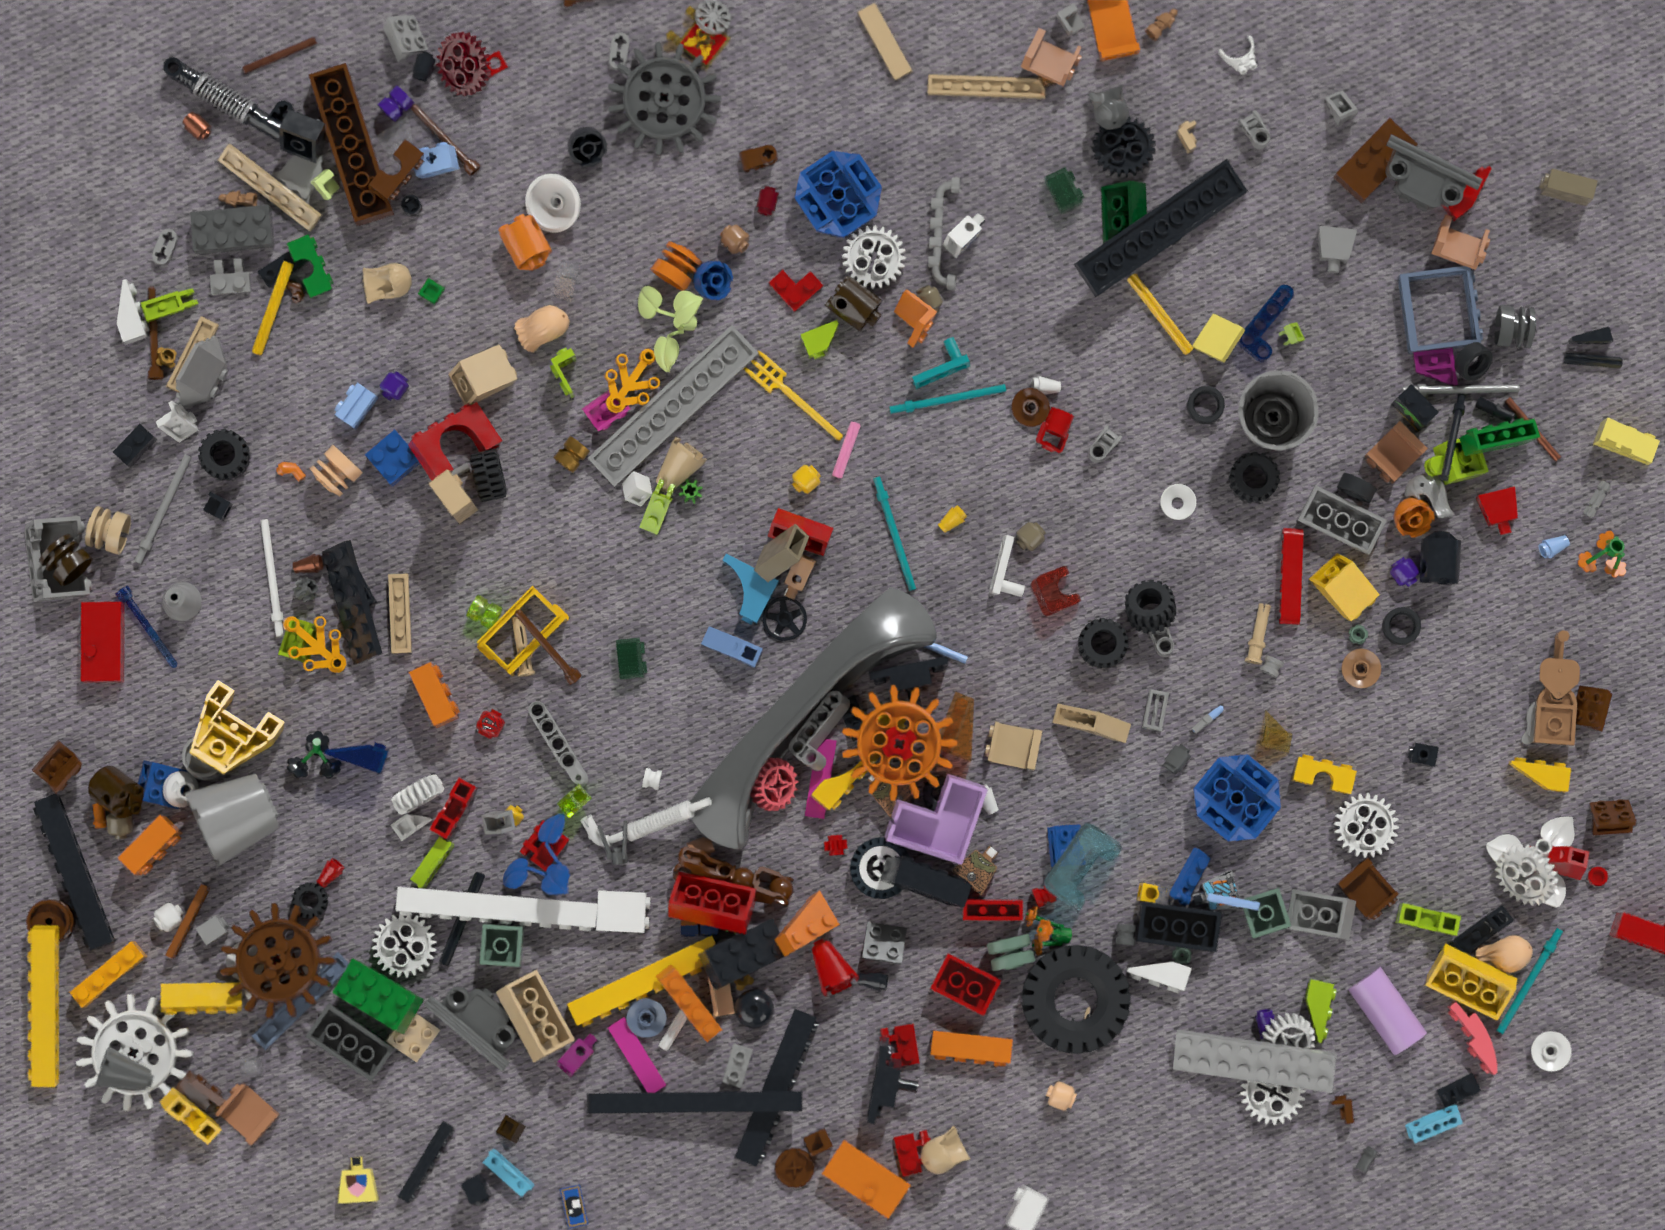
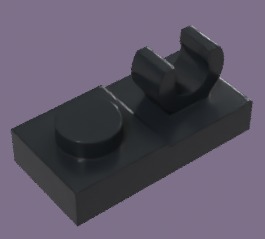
[1436,1073,1481,1108]

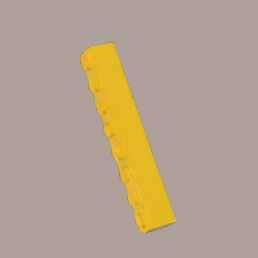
[28,925,59,1087]
[567,936,716,1027]

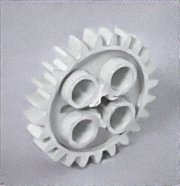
[842,225,906,290]
[1333,793,1399,858]
[1495,844,1558,906]
[372,914,437,977]
[1240,1080,1306,1125]

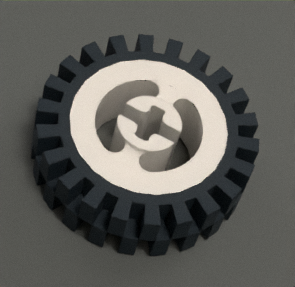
[850,837,910,899]

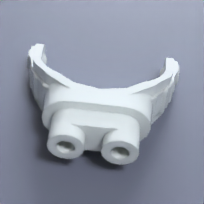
[1218,36,1257,75]

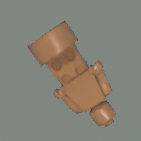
[1145,9,1178,41]
[218,191,258,208]

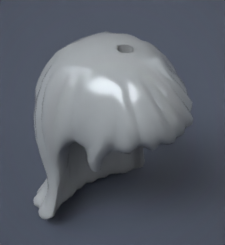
[1405,473,1454,518]

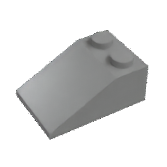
[1287,889,1356,940]

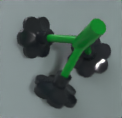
[287,731,342,779]

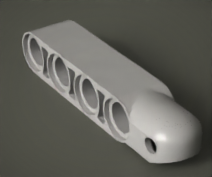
[528,701,589,788]

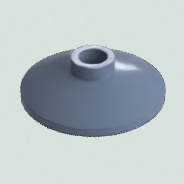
[626,998,667,1038]

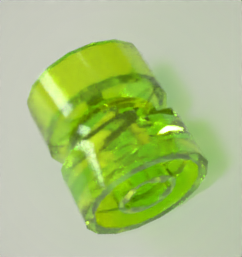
[466,594,503,629]

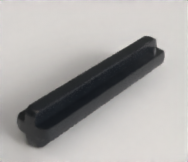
[1564,353,1623,368]

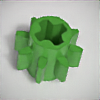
[679,479,703,504]

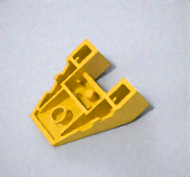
[190,680,285,774]

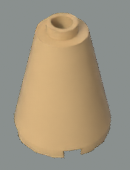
[656,437,707,493]

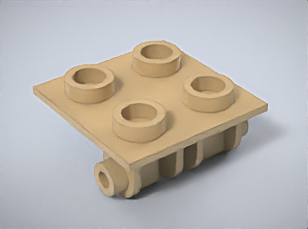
[386,1013,440,1062]

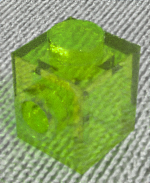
[556,784,592,818]

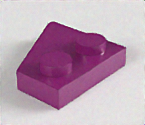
[1413,348,1458,386]

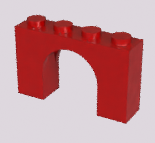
[408,402,502,481]

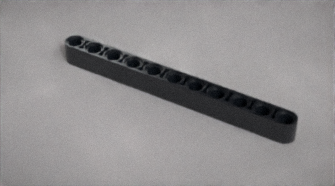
[587,1091,803,1114]

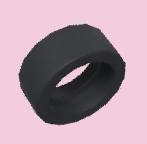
[1454,342,1493,381]
[1187,386,1225,424]
[1337,473,1377,503]
[1382,607,1421,645]

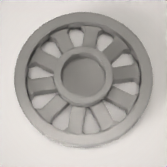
[695,0,731,35]

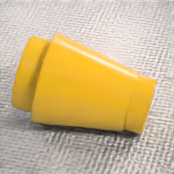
[938,505,968,533]

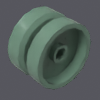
[987,934,1035,971]

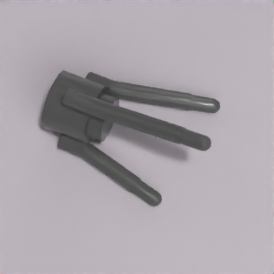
[597,820,628,864]

